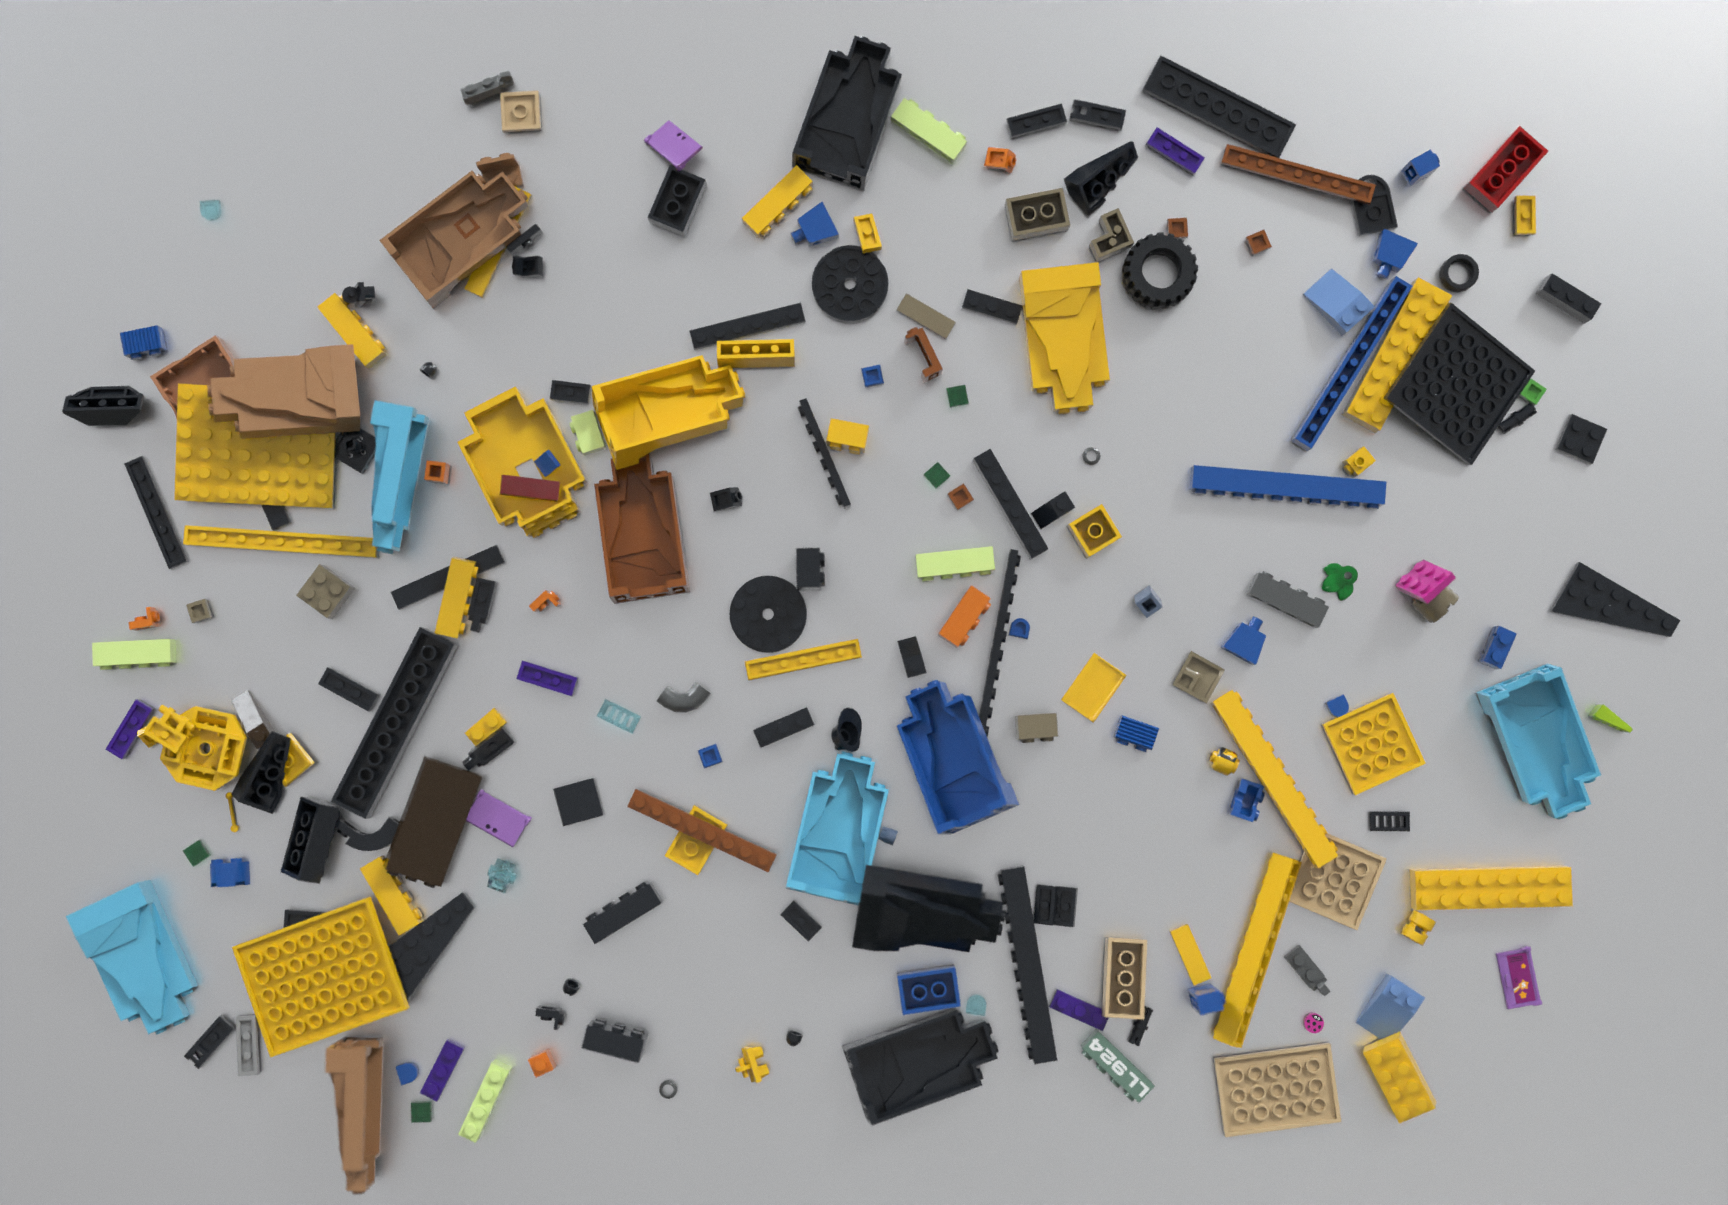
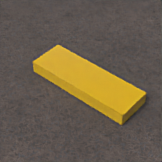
[1169,924,1212,986]

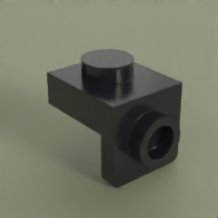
[512,255,543,278]

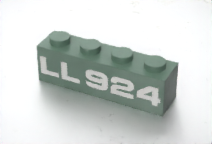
[1080,1029,1155,1103]

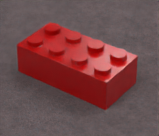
[1464,126,1548,213]

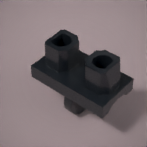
[342,282,375,307]

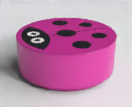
[1303,1013,1324,1033]

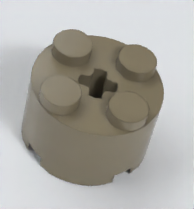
[1412,586,1459,623]

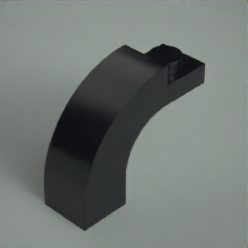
[335,816,400,851]

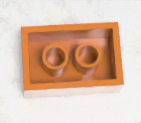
[938,585,991,648]

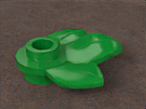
[1322,563,1358,601]

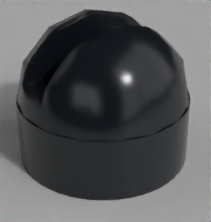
[420,362,437,379]
[563,979,580,996]
[786,1030,803,1046]

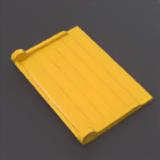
[1061,653,1127,723]

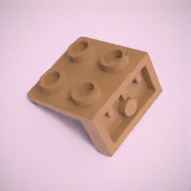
[476,153,524,187]

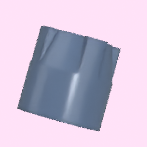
[879,826,898,846]

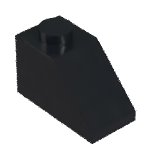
[1031,491,1075,529]
[897,636,926,678]

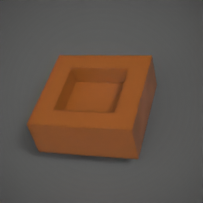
[454,213,480,239]
[1167,218,1188,239]
[1245,229,1272,256]
[947,483,974,510]

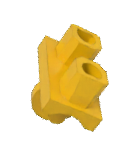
[735,1046,769,1083]

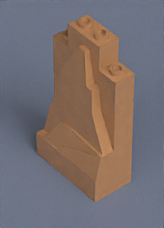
[379,171,528,308]
[207,344,360,439]
[325,1037,383,1194]

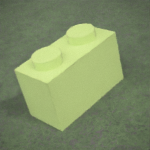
[569,410,607,456]

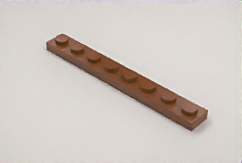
[1221,144,1376,205]
[627,789,777,872]

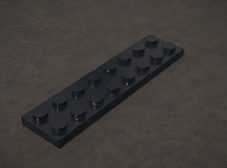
[1142,55,1296,158]

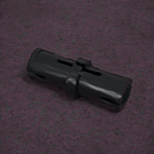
[1498,403,1537,434]
[1128,1006,1154,1046]

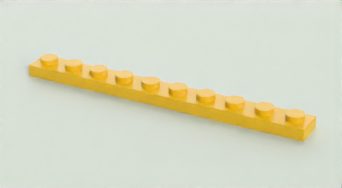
[183,525,378,558]

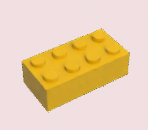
[1363,1032,1436,1124]

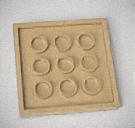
[1289,833,1387,931]

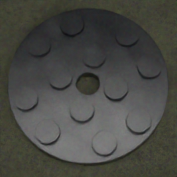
[812,245,888,323]
[729,576,807,653]

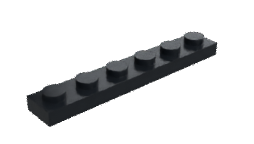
[689,303,806,350]
[798,398,851,509]

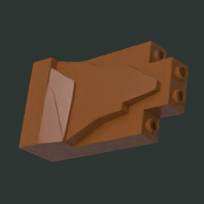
[594,453,690,604]

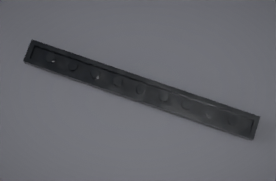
[979,549,1021,737]

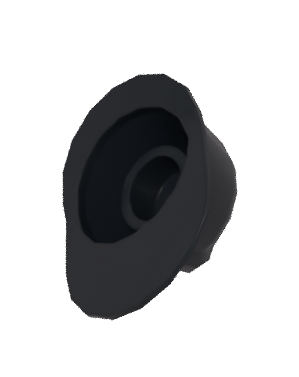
[831,707,862,752]

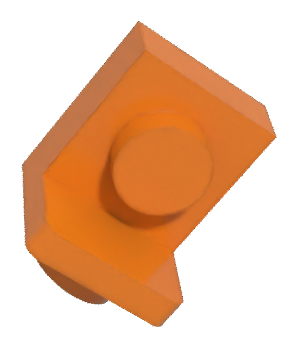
[984,147,1016,173]
[529,590,561,612]
[128,607,160,631]

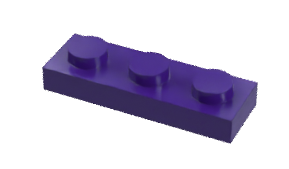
[1146,127,1205,175]
[516,661,578,696]
[105,699,154,759]
[1049,989,1109,1031]
[420,1039,465,1102]

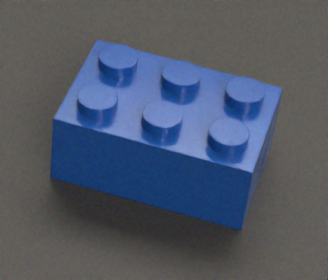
[897,965,961,1015]

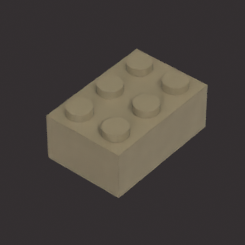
[1005,188,1070,241]

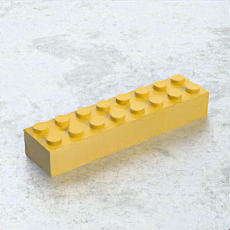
[1342,277,1452,433]
[1409,866,1573,910]

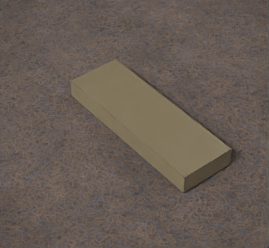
[896,293,956,339]

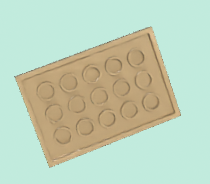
[1213,1043,1341,1137]

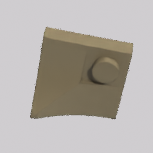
[1173,651,1225,704]

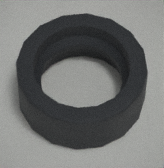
[1439,254,1479,292]

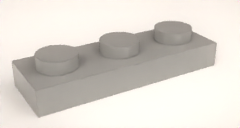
[236,1015,260,1076]

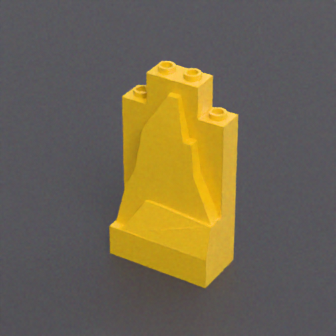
[1019,262,1110,414]
[592,355,745,470]

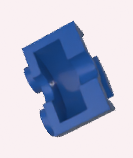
[1230,778,1265,822]
[210,858,250,887]

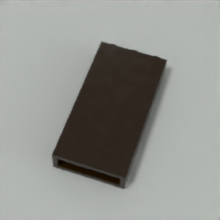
[383,756,482,888]

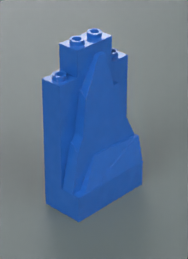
[897,680,1019,835]

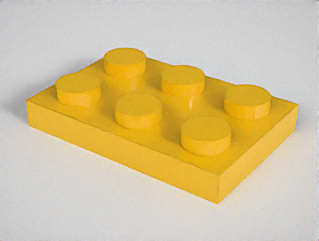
[665,805,728,875]

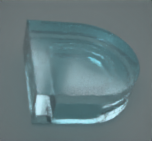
[200,200,221,221]
[965,994,986,1016]

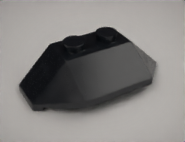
[62,386,144,426]

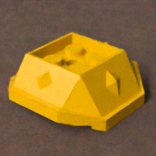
[160,706,247,791]

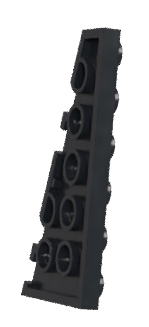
[1549,562,1680,637]
[389,892,475,1001]

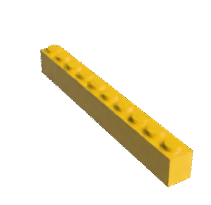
[1211,690,1338,868]
[1213,853,1302,1048]

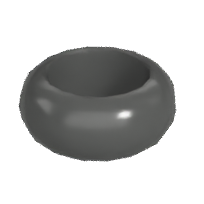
[1083,447,1100,465]
[659,1081,677,1099]

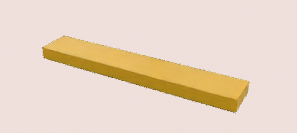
[464,186,532,298]
[745,639,862,680]

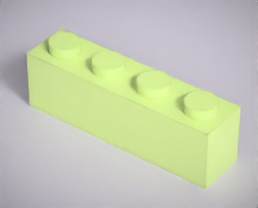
[891,98,967,164]
[915,546,995,582]
[92,639,176,670]
[458,1059,513,1143]

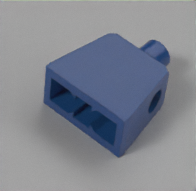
[791,202,839,247]
[1373,229,1418,279]
[1220,616,1266,665]

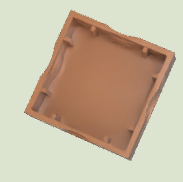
[150,335,235,419]

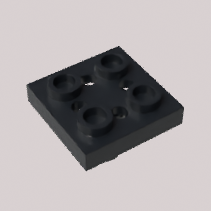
[335,428,376,474]

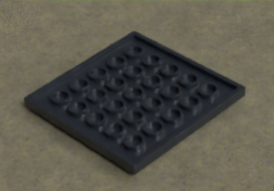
[1384,303,1535,465]

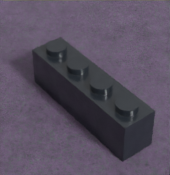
[583,882,663,944]

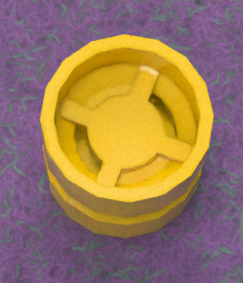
[1401,910,1436,946]

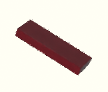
[500,475,560,502]

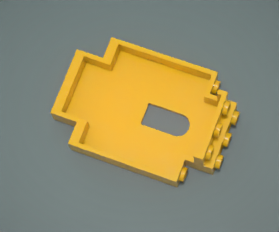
[457,386,587,538]

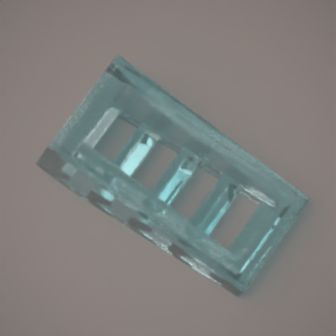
[597,699,641,734]

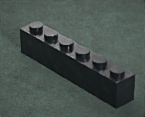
[973,449,1049,560]

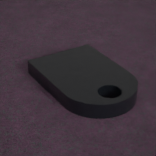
[1351,175,1398,236]

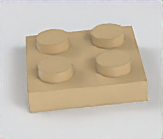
[500,91,541,132]

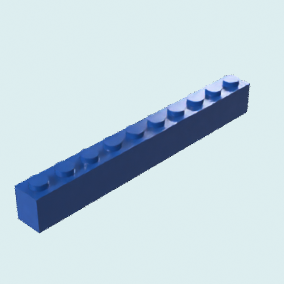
[1291,276,1412,451]
[1189,465,1387,509]

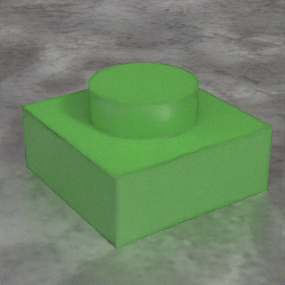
[1519,379,1547,406]

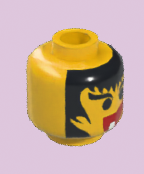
[1209,747,1240,775]

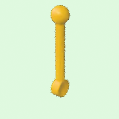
[225,792,239,832]

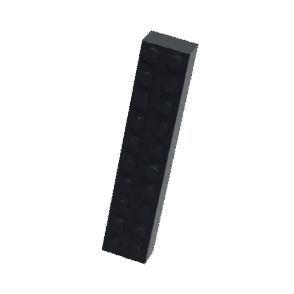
[330,627,458,819]

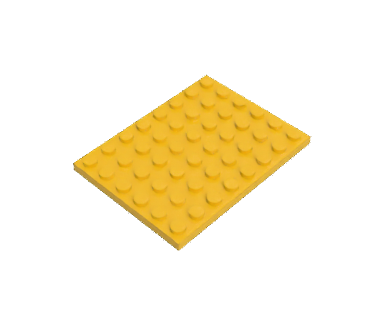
[174,384,336,508]
[232,896,410,1058]

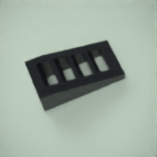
[1370,811,1410,831]

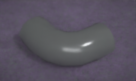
[657,682,711,713]

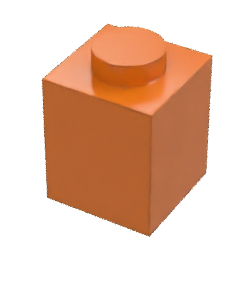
[424,460,450,484]
[528,1048,557,1078]

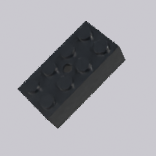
[281,796,340,884]

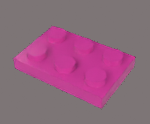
[1395,560,1456,604]

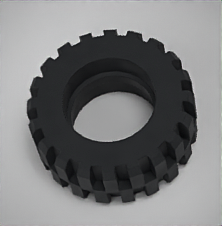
[1122,232,1198,310]

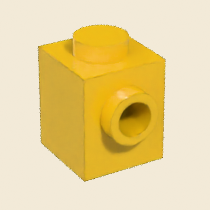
[1342,446,1376,477]

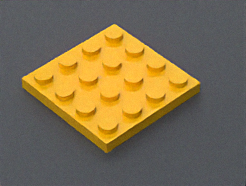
[1322,693,1426,795]

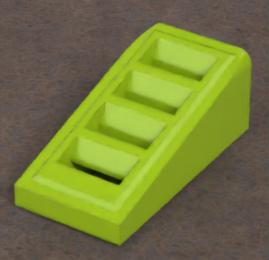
[1588,704,1633,733]

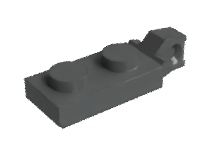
[460,71,514,105]
[1284,945,1331,996]

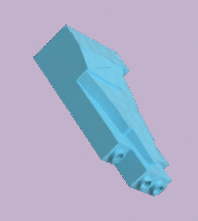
[370,401,429,554]
[1476,663,1601,819]
[786,752,889,906]
[66,880,198,1035]

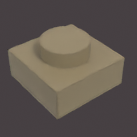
[186,599,212,623]

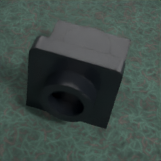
[710,487,742,511]
[535,1005,565,1030]

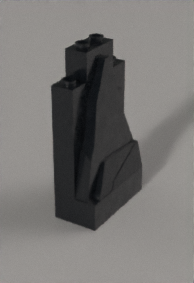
[792,36,902,191]
[852,865,1006,952]
[842,1009,999,1126]

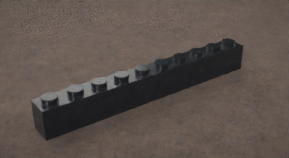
[997,865,1058,1064]

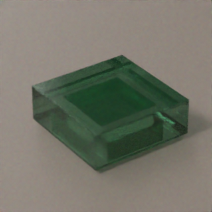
[946,385,969,408]
[923,462,950,489]
[183,839,211,867]
[411,1101,432,1123]

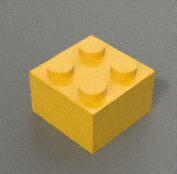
[826,418,869,455]
[1067,504,1122,558]

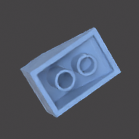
[1303,268,1375,336]
[1356,974,1425,1039]

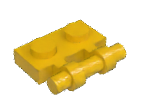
[143,705,196,754]

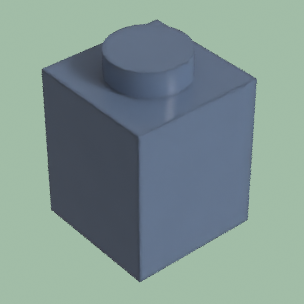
[1134,585,1163,618]

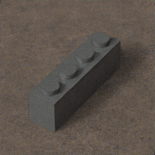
[1246,571,1329,628]

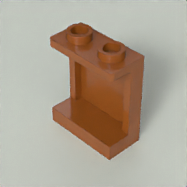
[904,327,943,383]

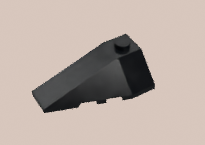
[1064,141,1138,216]
[231,731,291,814]

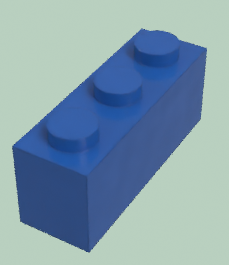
[1188,983,1226,1015]

